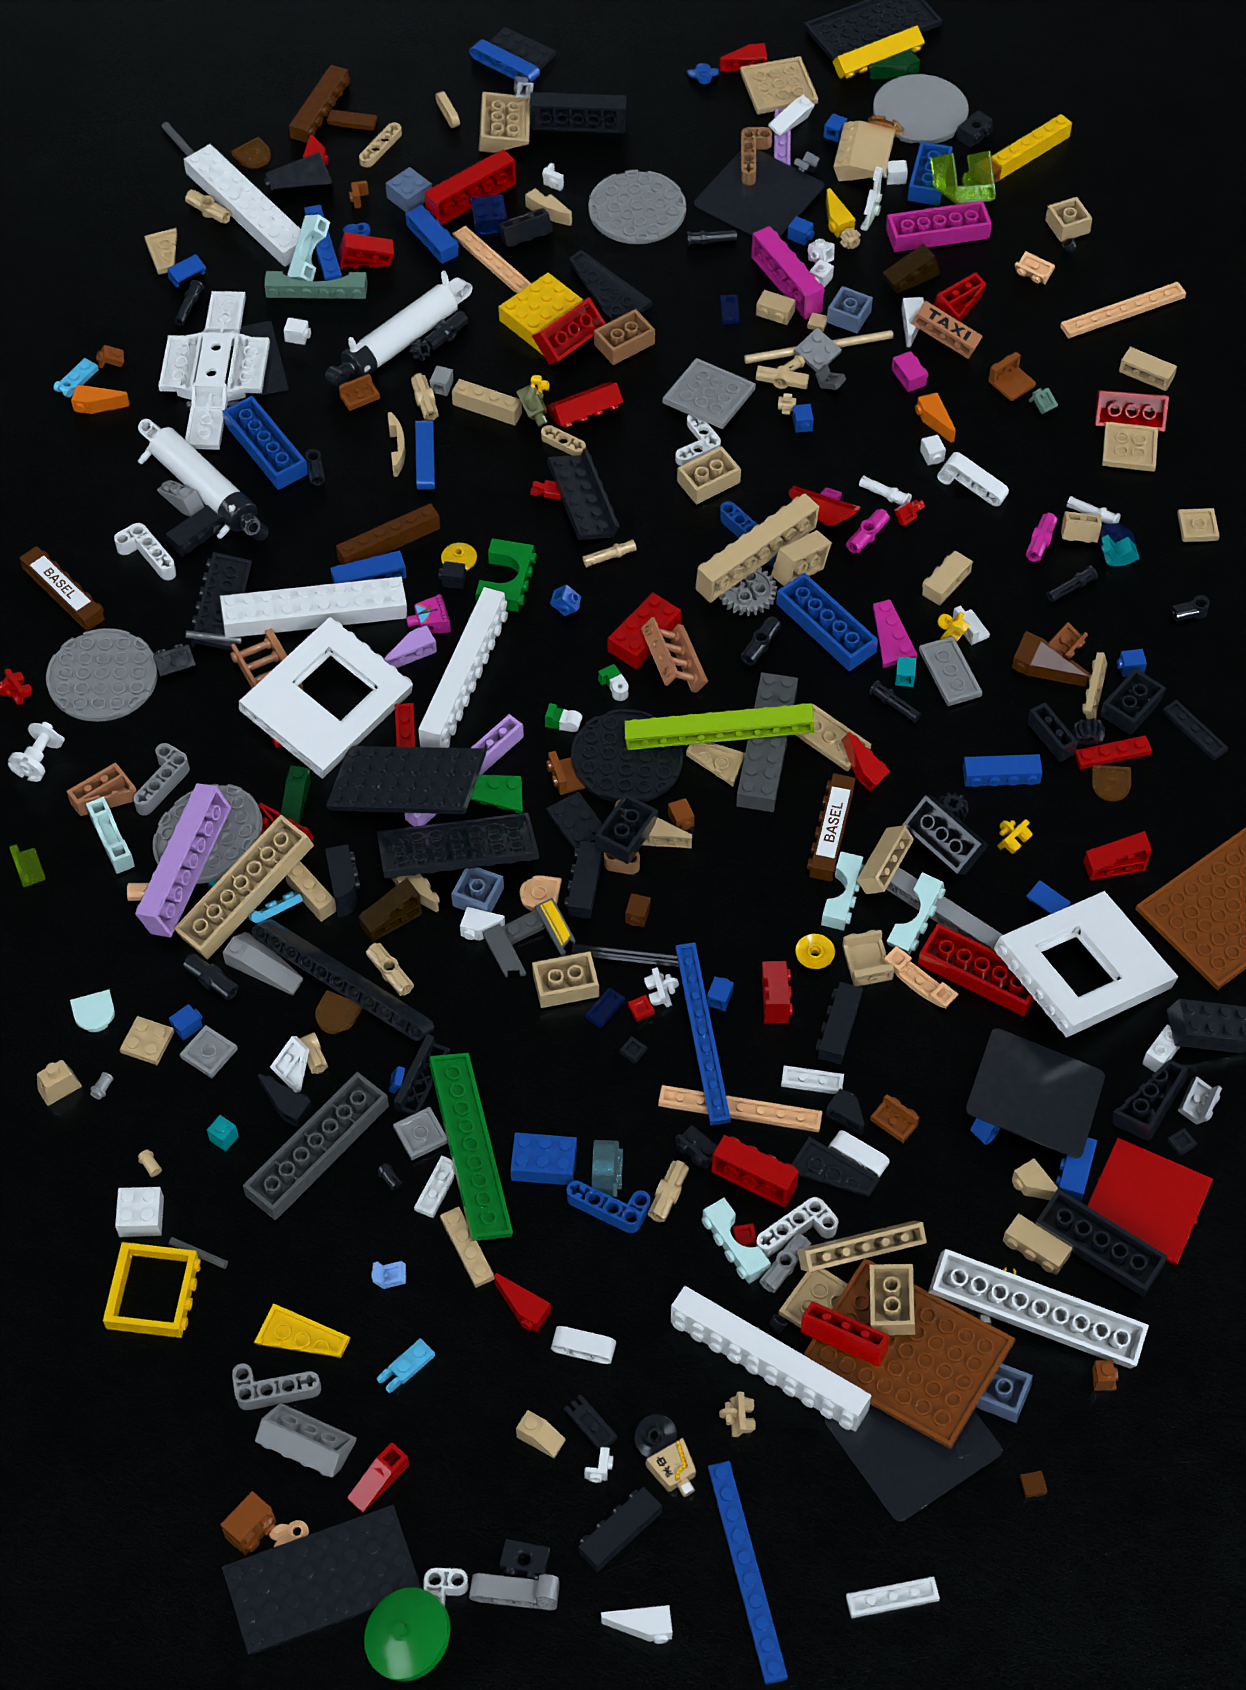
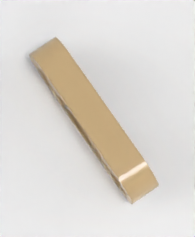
[436,91,460,128]
[541,425,586,456]

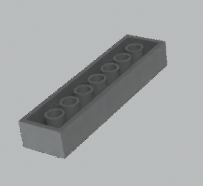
[736,672,798,812]
[243,1072,389,1221]

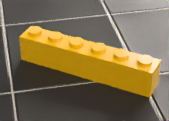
[833,25,925,79]
[991,114,1072,180]

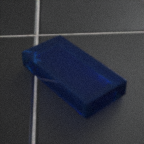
[720,295,739,324]
[585,987,625,1029]

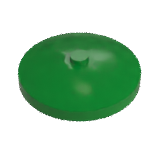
[364,1587,450,1682]

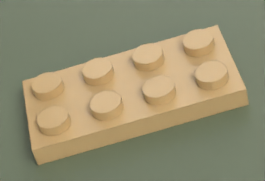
[796,704,871,772]

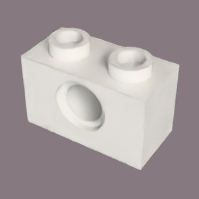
[1143,1025,1180,1072]

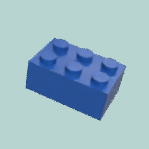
[511,1133,577,1185]

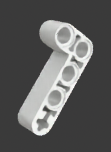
[937,452,1009,506]
[114,523,176,580]
[756,1197,838,1257]
[424,1568,469,1606]

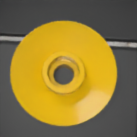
[441,543,477,571]
[795,934,835,969]

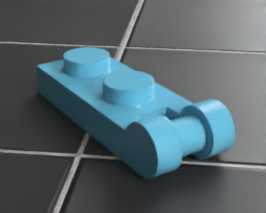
[54,358,99,397]
[248,891,303,923]

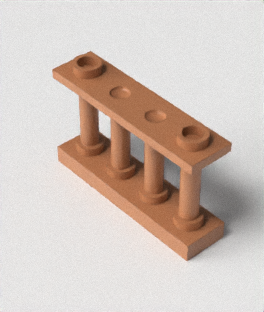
[641,617,708,693]
[230,628,303,690]

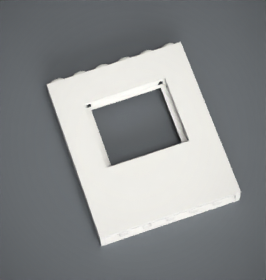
[239,617,413,779]
[994,891,1178,1038]

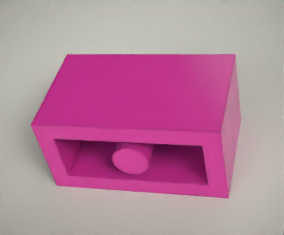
[892,351,928,392]

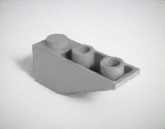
[157,480,205,517]

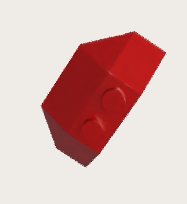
[789,486,860,526]

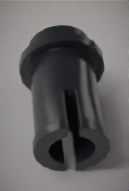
[377,1163,402,1190]

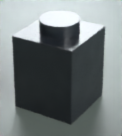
[439,561,466,589]

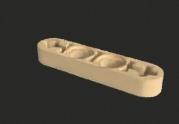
[359,123,402,167]

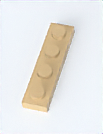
[1083,653,1107,719]
[440,1207,494,1288]

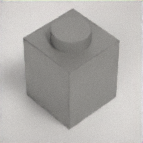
[430,366,454,396]

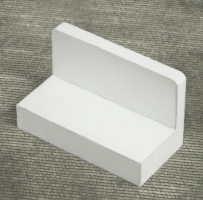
[953,606,990,645]

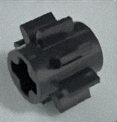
[409,339,431,361]

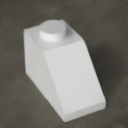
[460,907,505,941]

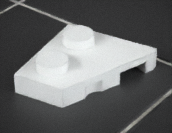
[270,1036,309,1092]

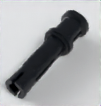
[686,230,737,246]
[174,280,204,326]
[1046,565,1098,602]
[869,680,921,723]

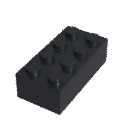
[902,795,989,875]
[1167,999,1246,1053]

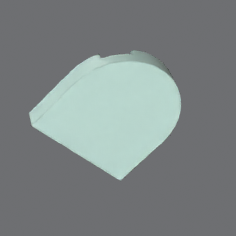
[70,990,115,1032]

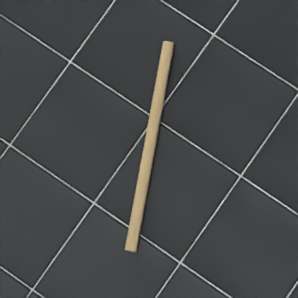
[744,330,893,364]

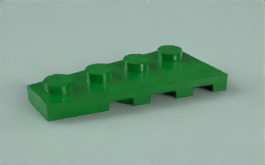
[471,775,523,814]

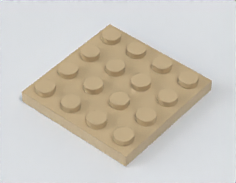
[740,57,818,114]

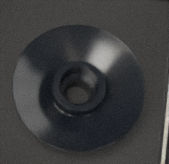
[634,1414,677,1457]

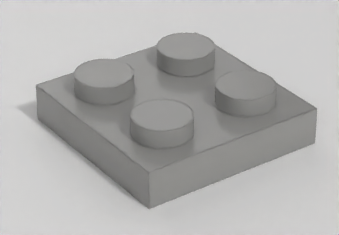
[794,328,842,372]
[180,1025,237,1078]
[393,1107,448,1160]

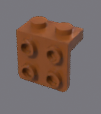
[989,352,1036,401]
[546,751,585,795]

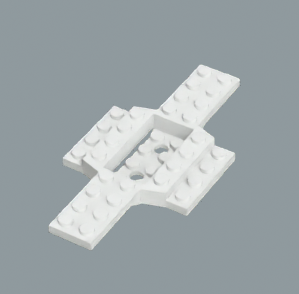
[159,291,270,450]

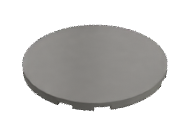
[873,74,968,144]
[589,170,686,244]
[46,628,158,722]
[153,784,263,884]

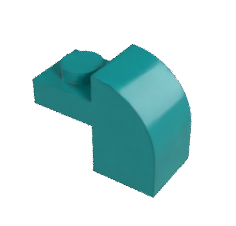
[1101,535,1140,567]

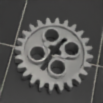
[719,567,777,616]

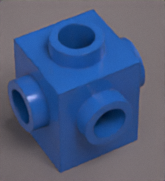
[550,584,581,616]

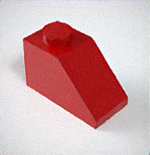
[303,135,328,165]

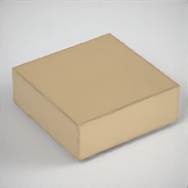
[807,313,827,332]

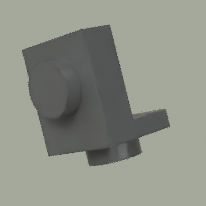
[816,365,846,390]

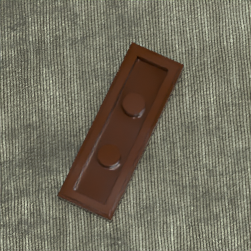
[327,110,377,131]

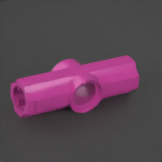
[846,509,890,554]
[1026,513,1058,562]

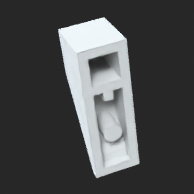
[768,95,815,136]
[902,297,924,347]
[601,1605,672,1644]

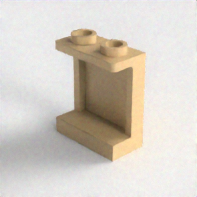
[842,930,894,986]

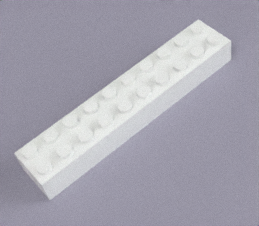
[184,144,301,267]
[220,577,407,638]
[418,587,508,748]
[928,1249,1149,1369]
[671,1286,871,1432]

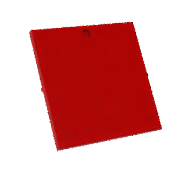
[1087,1138,1213,1265]

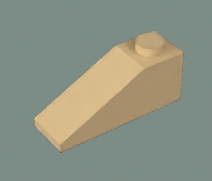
[642,818,692,848]

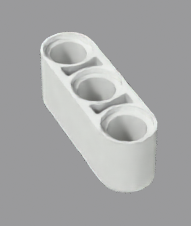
[828,1130,890,1178]
[551,1326,616,1364]

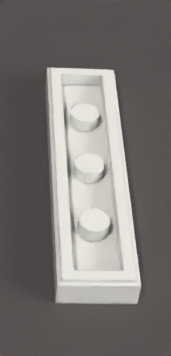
[846,1577,940,1618]

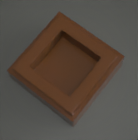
[1020,1471,1048,1498]

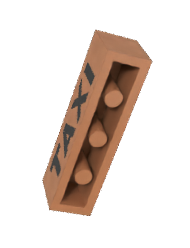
[911,301,983,359]

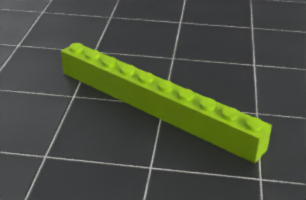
[625,703,815,750]

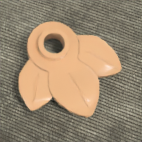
[269,1520,309,1547]

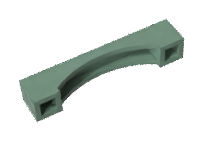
[264,271,367,299]

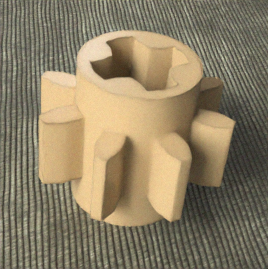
[840,228,861,249]
[778,393,796,415]

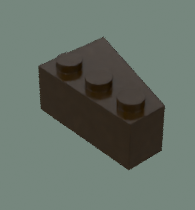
[883,244,940,294]
[359,878,422,942]

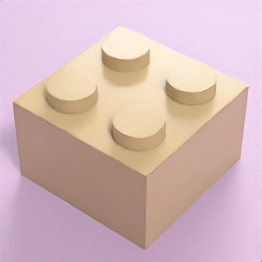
[1045,197,1092,242]

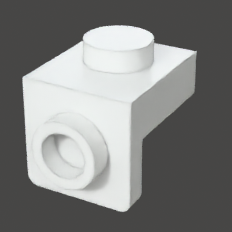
[542,163,564,191]
[585,1447,613,1483]

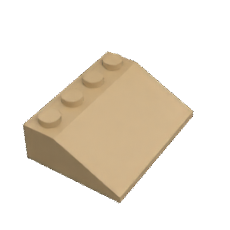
[479,92,530,153]
[834,121,895,181]

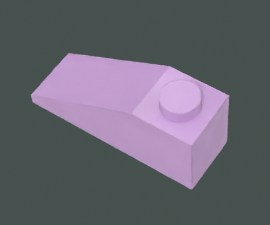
[384,625,437,668]

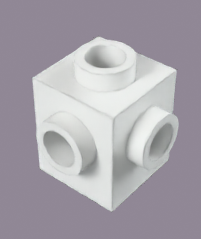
[808,239,834,264]

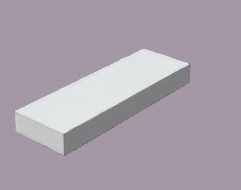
[781,1066,844,1094]
[414,1156,456,1218]

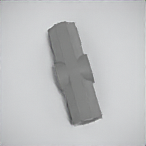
[760,1233,811,1293]

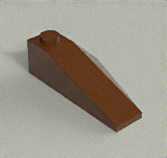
[1012,631,1090,687]

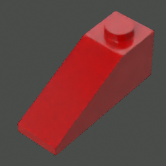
[720,43,767,72]
[494,1273,551,1332]

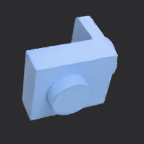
[371,1261,406,1289]

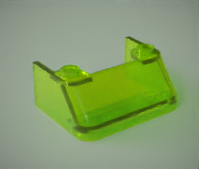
[931,151,996,204]

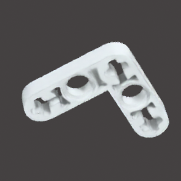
[675,415,721,466]

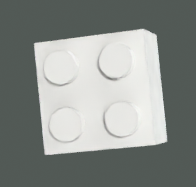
[115,1187,164,1237]

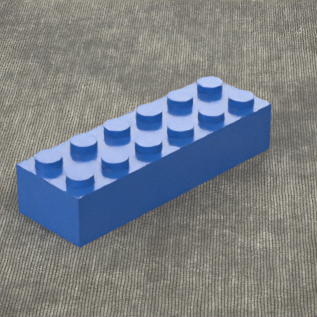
[222,396,308,490]
[776,573,878,671]

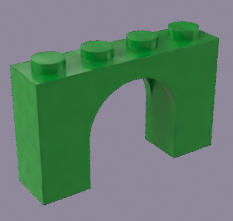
[475,538,537,612]

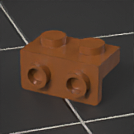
[339,374,380,411]
[1047,622,1088,660]
[870,1094,919,1143]

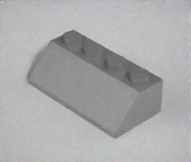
[255,1403,357,1477]

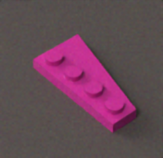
[873,599,917,668]

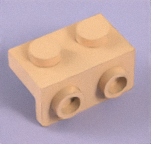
[1015,251,1055,284]

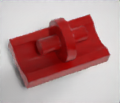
[0,669,32,705]

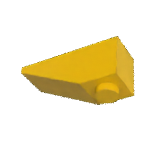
[826,188,855,238]

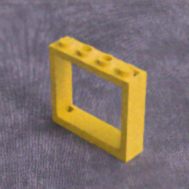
[103,1242,201,1338]

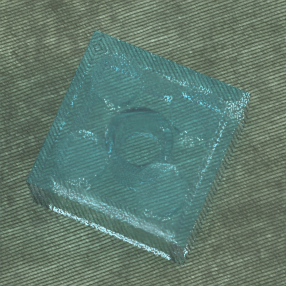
[592,1140,623,1197]

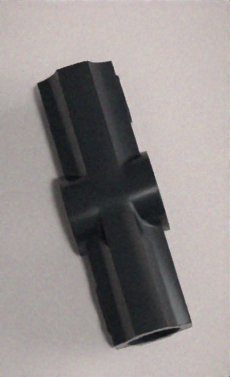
[423,311,469,351]
[741,616,781,666]
[183,953,239,1000]

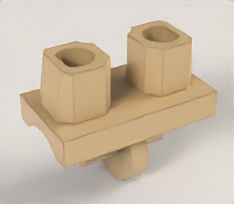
[719,1392,755,1437]

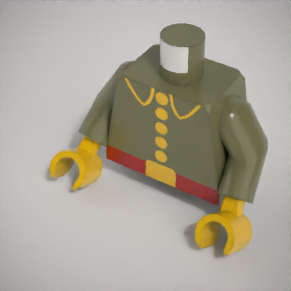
[517,375,549,427]

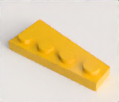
[254,1303,350,1358]

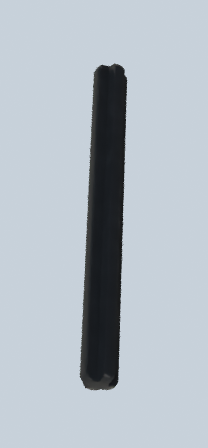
[572,944,679,967]

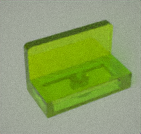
[9,844,46,887]

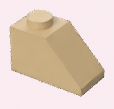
[1012,1159,1058,1200]
[516,1410,566,1458]

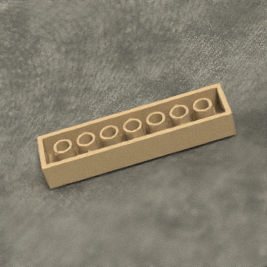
[696,493,820,603]
[174,815,314,960]

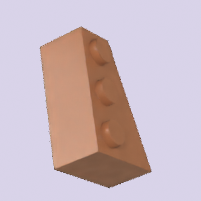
[67,762,137,816]

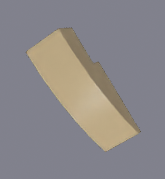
[525,188,572,225]

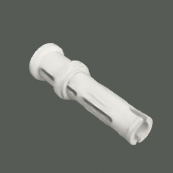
[859,476,912,505]
[1066,496,1121,529]

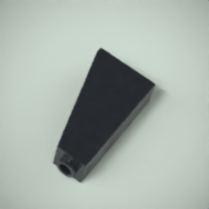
[264,152,333,191]

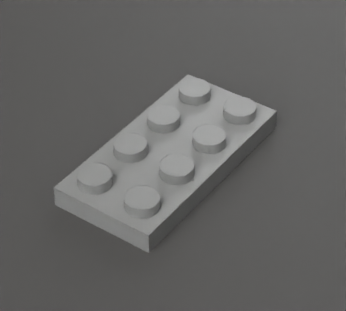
[919,636,982,706]

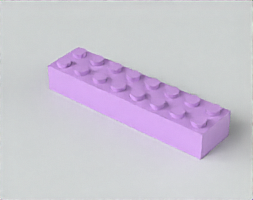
[135,783,231,937]

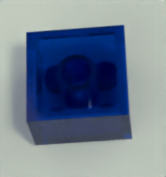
[470,194,507,235]

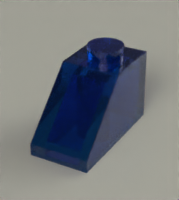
[1098,523,1137,552]

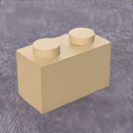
[756,290,795,325]
[1061,511,1102,543]

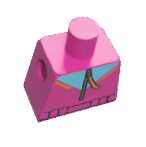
[406,595,451,634]

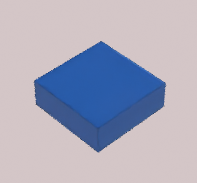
[388,1066,405,1094]

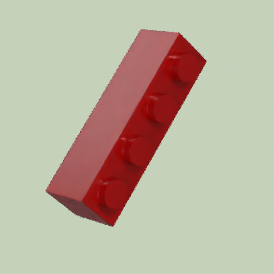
[801,1301,890,1367]

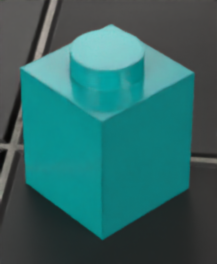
[895,657,916,687]
[207,1115,239,1151]

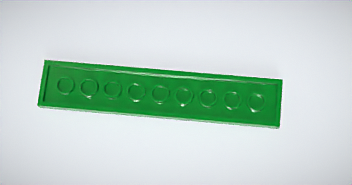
[428,1053,513,1241]

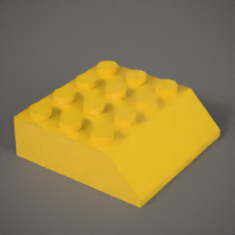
[499,273,583,355]

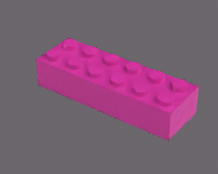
[886,201,992,252]
[752,226,825,320]

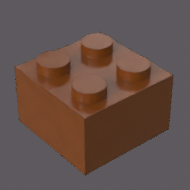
[221,1491,276,1556]

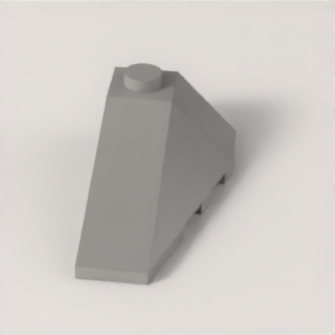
[223,932,303,995]

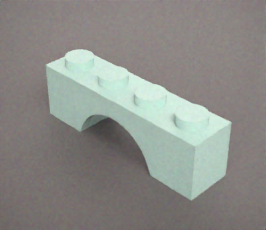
[287,215,330,281]
[86,797,135,874]
[821,852,865,931]
[887,872,946,955]
[702,1198,771,1284]

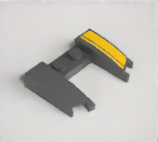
[482,898,575,977]

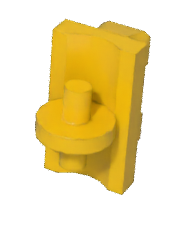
[938,611,970,642]
[997,819,1033,854]

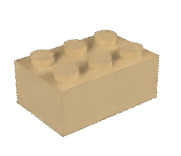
[677,446,741,505]
[771,530,832,586]
[532,952,599,1008]
[870,1264,915,1335]

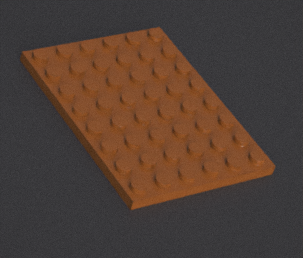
[1135,828,1246,990]
[803,1258,1015,1449]

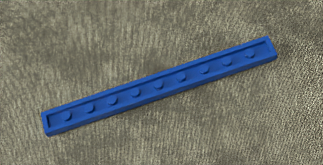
[676,943,731,1125]
[708,1461,788,1685]

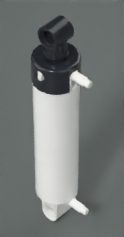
[325,271,472,388]
[138,419,269,541]

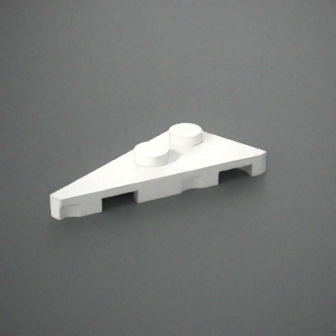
[861,166,883,231]

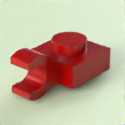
[531,480,561,500]
[894,500,925,526]

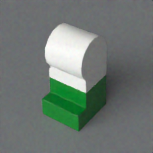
[598,664,628,701]
[545,703,582,732]

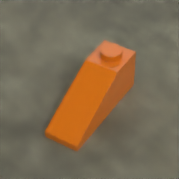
[71,385,129,414]
[915,393,956,442]

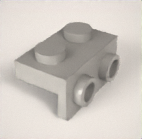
[1177,1076,1222,1124]

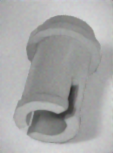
[90,1072,113,1099]

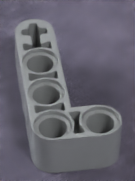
[134,743,190,815]
[232,1364,321,1410]
[469,1573,559,1610]

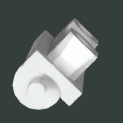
[644,967,679,1007]

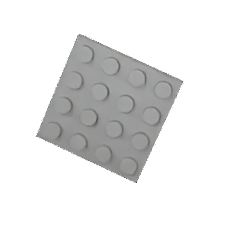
[663,358,756,429]

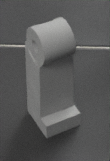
[514,77,533,98]

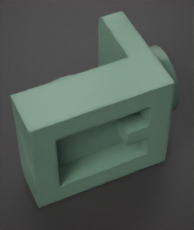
[1029,388,1058,415]

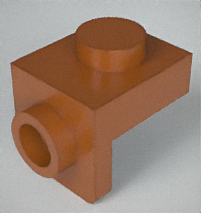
[349,181,369,208]
[96,345,124,368]

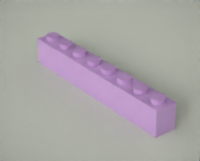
[404,714,523,827]

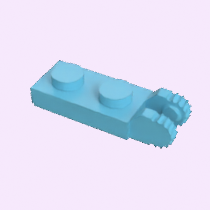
[377,1338,435,1393]

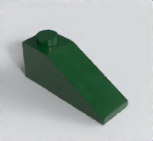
[869,49,920,79]
[281,766,311,824]

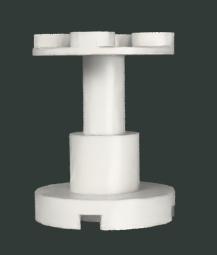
[8,722,65,782]

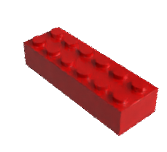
[424,149,516,225]
[918,923,1034,1017]

